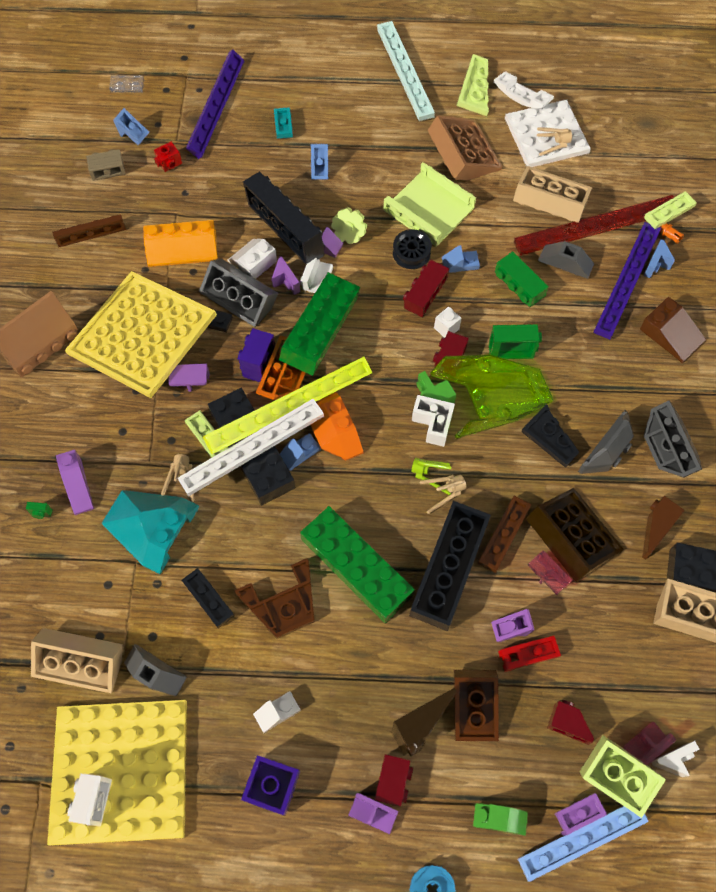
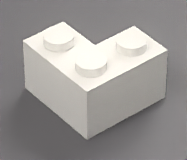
[412,395,455,447]

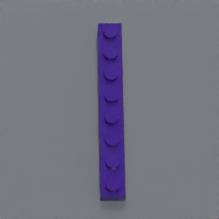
[186,50,245,159]
[593,222,661,340]

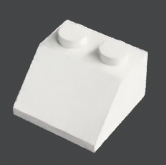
[228,239,277,279]
[68,773,112,826]

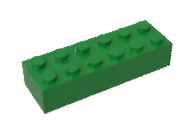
[279,272,360,376]
[300,506,415,623]

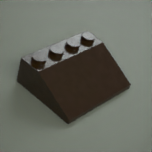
[526,488,624,582]
[391,688,457,757]

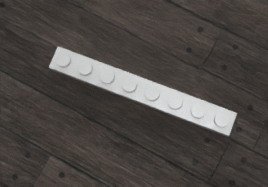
[178,399,324,496]

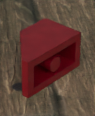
[547,700,594,745]

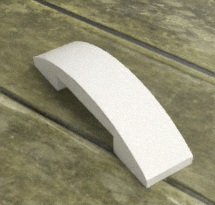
[494,72,554,108]

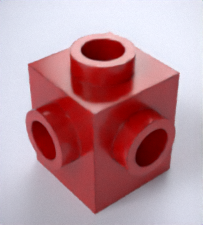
[154,141,182,172]

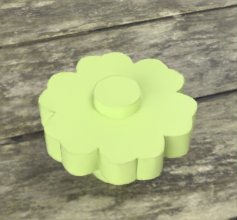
[331,207,367,244]

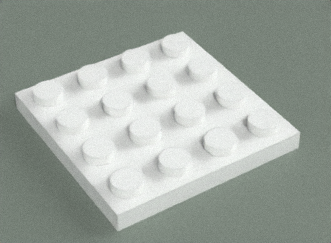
[505,100,591,167]

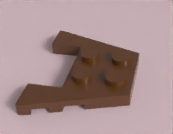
[234,558,315,639]

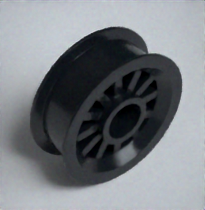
[393,229,432,269]

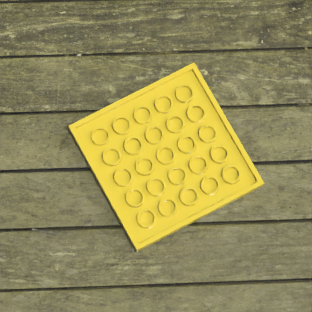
[65,271,217,398]
[47,700,187,845]

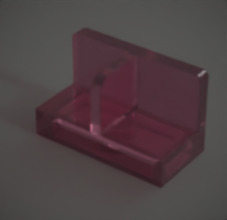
[528,550,572,595]
[622,722,676,766]

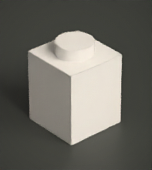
[434,306,461,337]

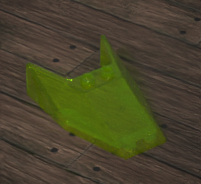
[430,355,554,439]

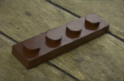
[53,214,126,247]
[478,496,532,573]

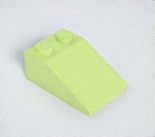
[580,735,666,818]

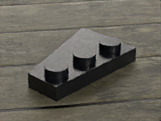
[521,404,579,468]

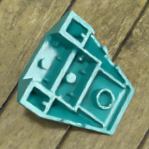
[102,490,200,574]

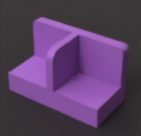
[169,364,209,392]
[348,793,399,834]
[555,793,607,836]

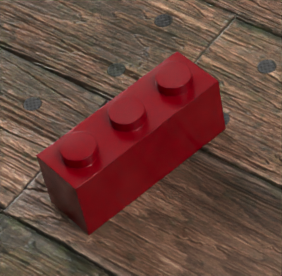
[403,260,449,317]

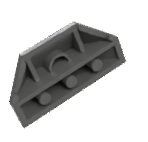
[644,400,702,478]
[578,410,634,474]

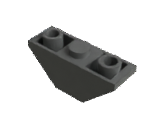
[538,241,594,279]
[124,644,187,696]

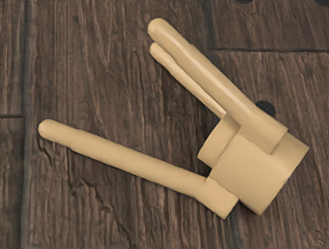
[537,127,572,156]
[161,454,195,502]
[420,475,466,514]

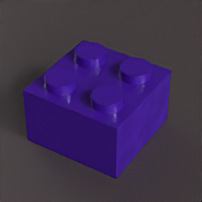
[237,328,275,382]
[241,755,300,816]

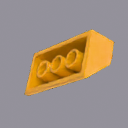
[143,220,218,267]

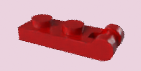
[498,636,561,672]

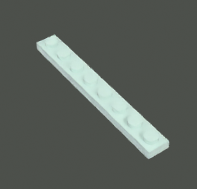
[377,21,435,121]

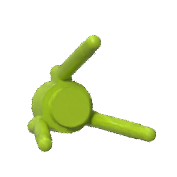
[411,457,452,495]

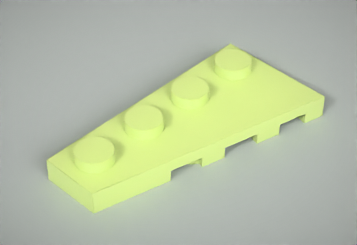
[456,54,489,116]

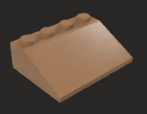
[427,115,503,181]
[0,291,80,378]

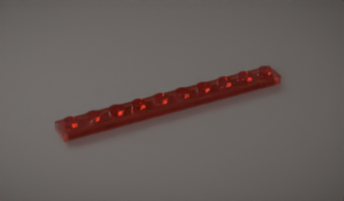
[514,195,674,256]

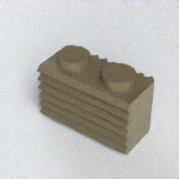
[86,149,126,181]

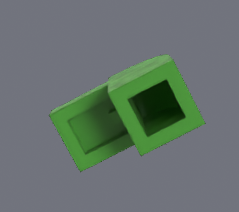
[416,371,456,403]
[473,803,528,836]

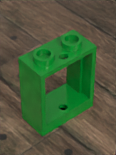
[488,324,542,360]

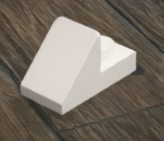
[253,691,301,733]
[651,741,699,777]

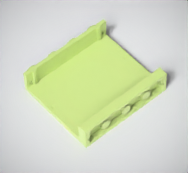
[383,162,476,247]

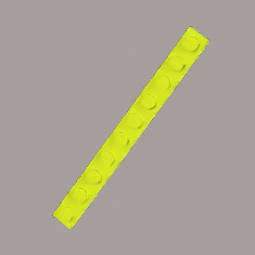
[203,357,372,454]

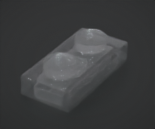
[109,75,144,93]

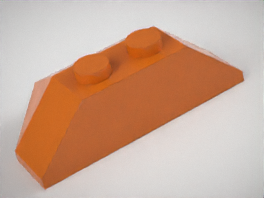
[256,335,305,400]
[310,392,364,460]

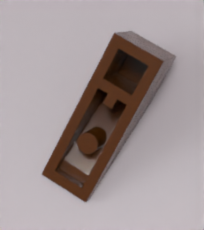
[642,496,684,560]

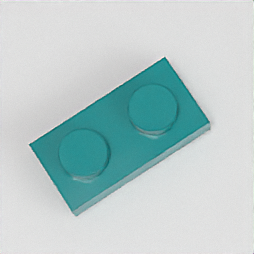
[274,107,293,139]

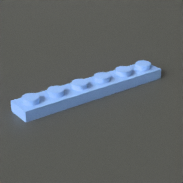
[517,806,649,882]

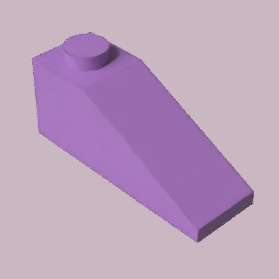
[56,450,94,515]

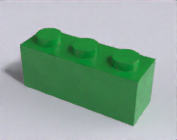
[495,251,549,307]

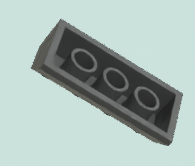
[199,259,278,327]

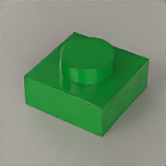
[26,502,53,519]

